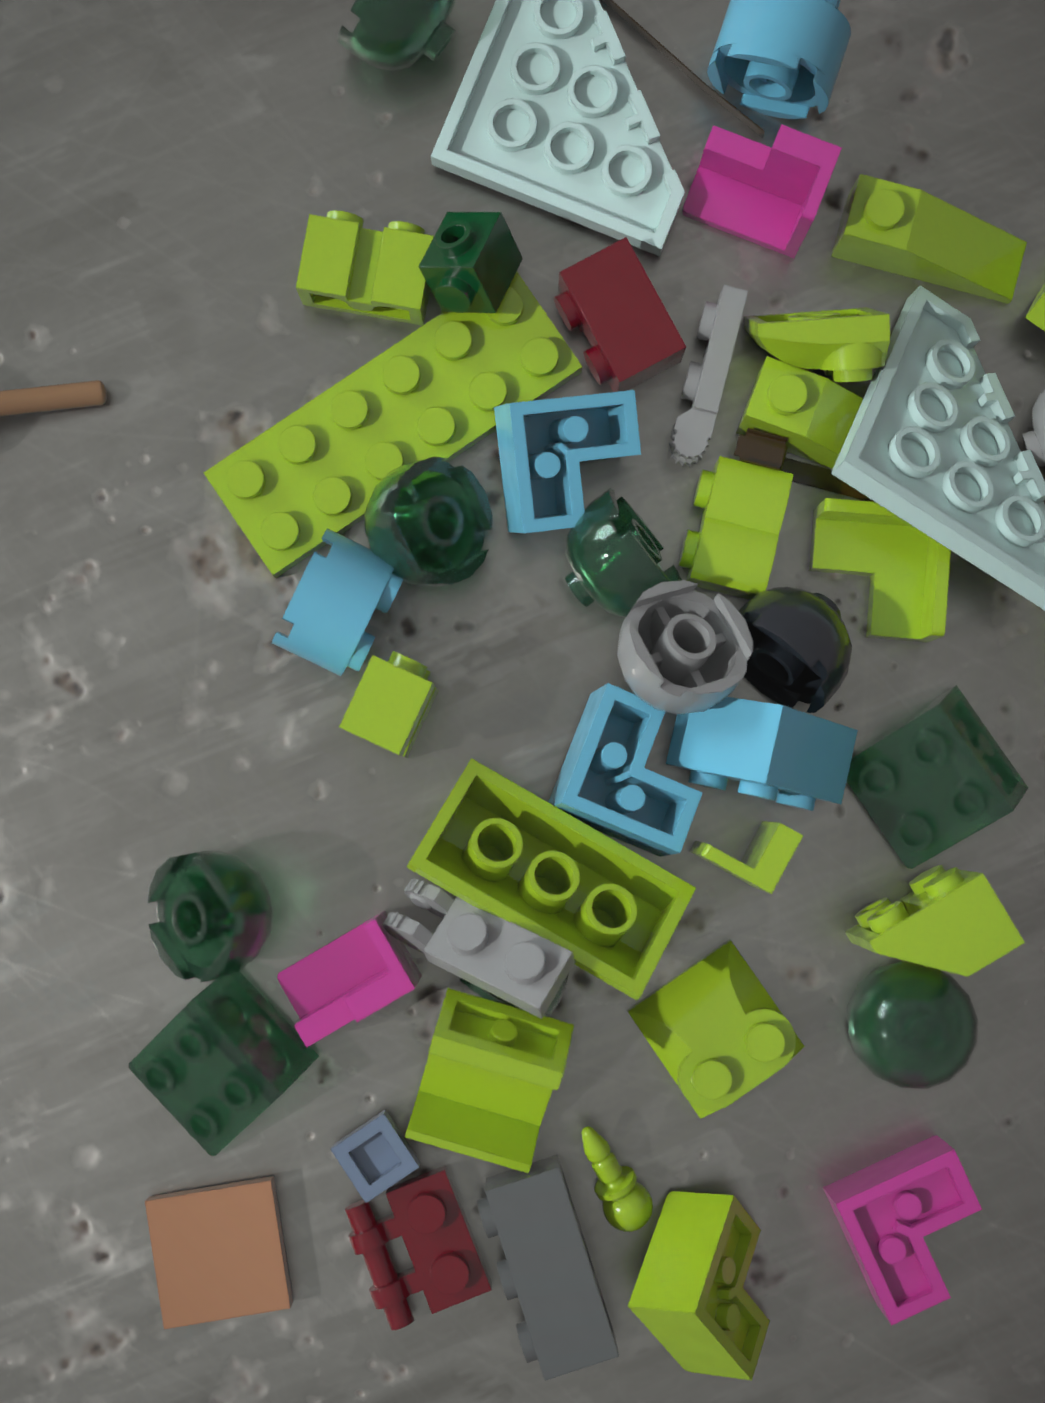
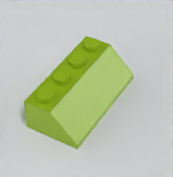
[407,758,696,1001]

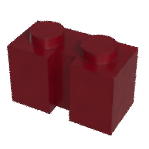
[554,237,686,392]

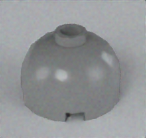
[617,580,753,714]

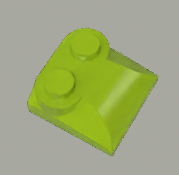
[744,307,890,382]
[627,939,805,1119]

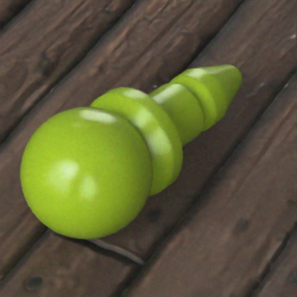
[581,1126,653,1232]

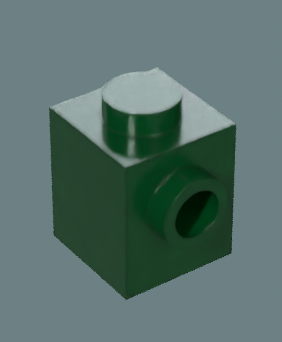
[418,212,523,313]

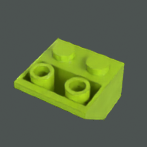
[845,865,1025,977]

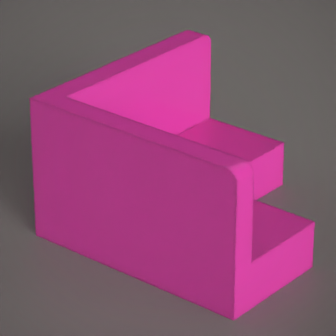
[682,124,842,258]
[277,911,422,1048]
[823,1135,982,1326]

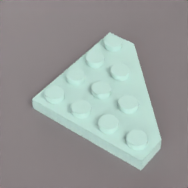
[431,0,685,256]
[831,285,1045,610]

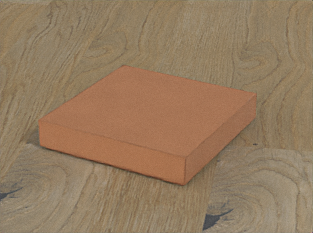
[145,1176,293,1329]

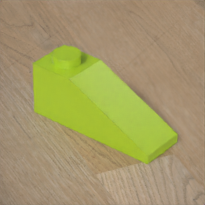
[831,174,1027,304]
[736,356,863,469]

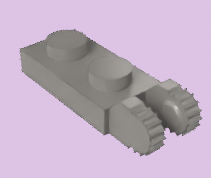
[668,285,748,467]
[382,878,575,1019]

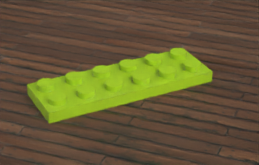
[203,272,583,578]

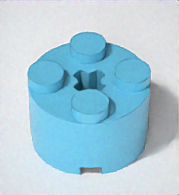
[707,0,851,119]
[272,528,403,676]

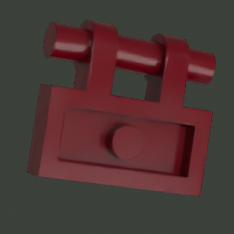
[345,1165,492,1330]

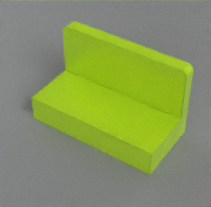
[689,821,803,894]

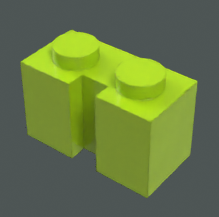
[296,210,434,326]
[339,651,439,758]

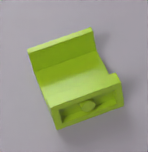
[405,988,574,1174]

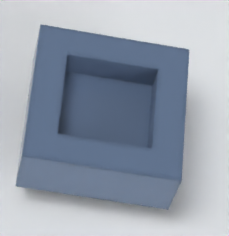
[330,1109,421,1203]

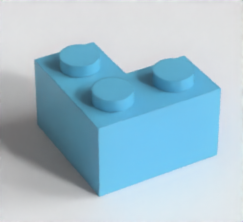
[494,390,641,534]
[548,683,703,857]
[666,697,858,811]

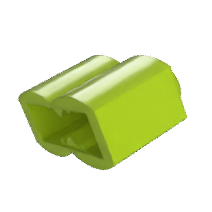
[678,456,793,600]

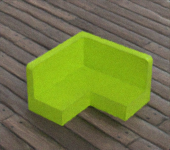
[809,498,951,643]
[628,1191,770,1381]

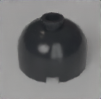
[738,587,852,713]

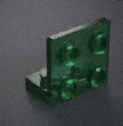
[847,685,1028,869]
[129,964,319,1156]

